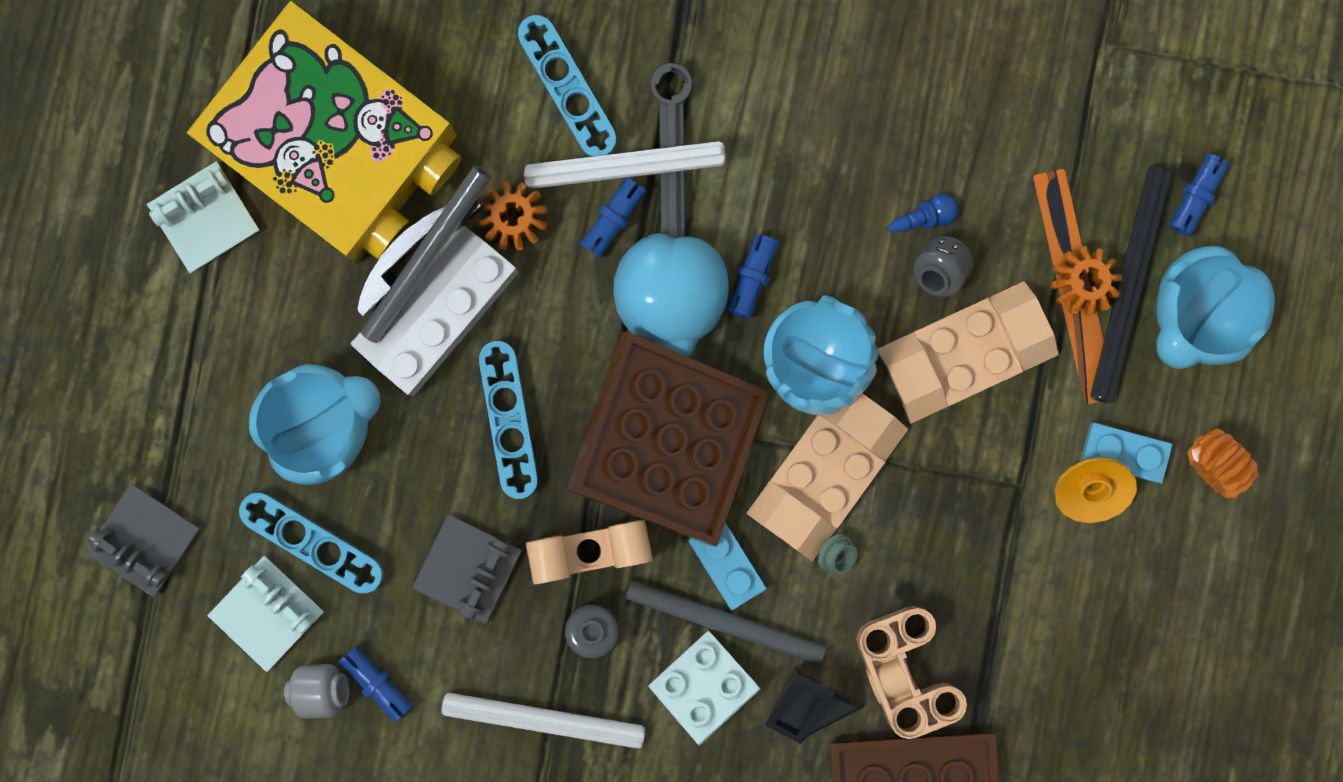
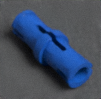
[1168,153,1230,238]
[579,177,647,258]
[726,234,780,320]
[338,645,414,723]

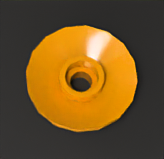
[1054,457,1137,523]

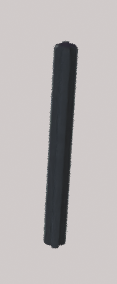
[1090,165,1172,403]

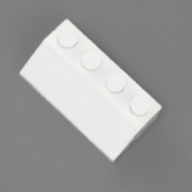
[351,226,519,397]

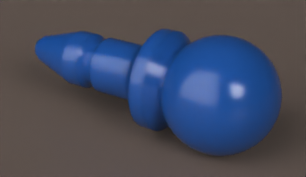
[888,193,959,232]

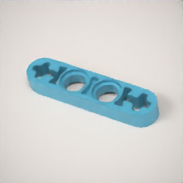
[518,15,616,157]
[479,341,538,499]
[239,493,384,594]

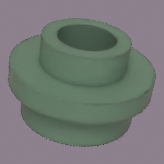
[818,534,857,575]

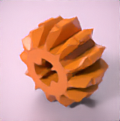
[478,181,548,252]
[1050,246,1123,317]
[1187,429,1259,499]

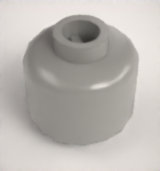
[284,664,349,719]

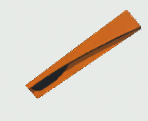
[1033,169,1116,405]

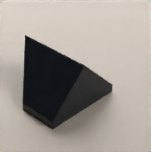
[765,668,866,744]

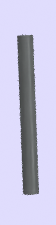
[361,165,492,343]
[625,579,826,666]

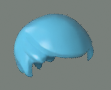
[764,295,879,416]

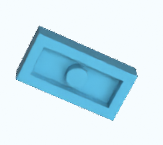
[1080,422,1173,484]
[688,523,766,611]

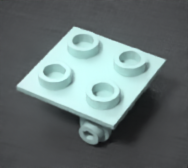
[147,161,260,274]
[207,555,324,672]
[648,630,761,746]

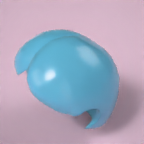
[614,233,729,358]
[1156,246,1275,369]
[249,364,381,485]

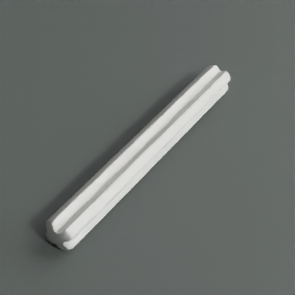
[524,141,726,189]
[442,693,645,748]

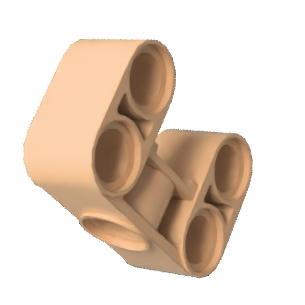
[525,520,653,584]
[856,606,967,739]

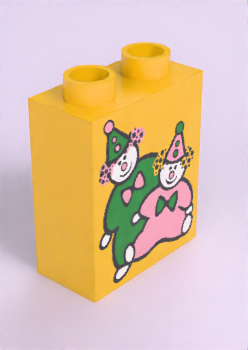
[187,1,462,264]

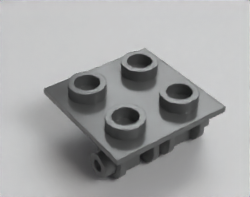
[85,483,200,598]
[412,514,522,624]

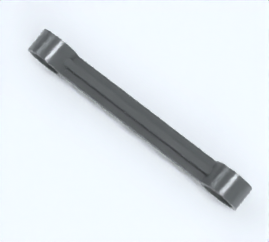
[651,63,692,238]

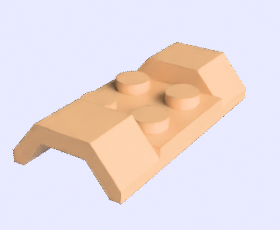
[878,281,1059,424]
[746,393,908,562]

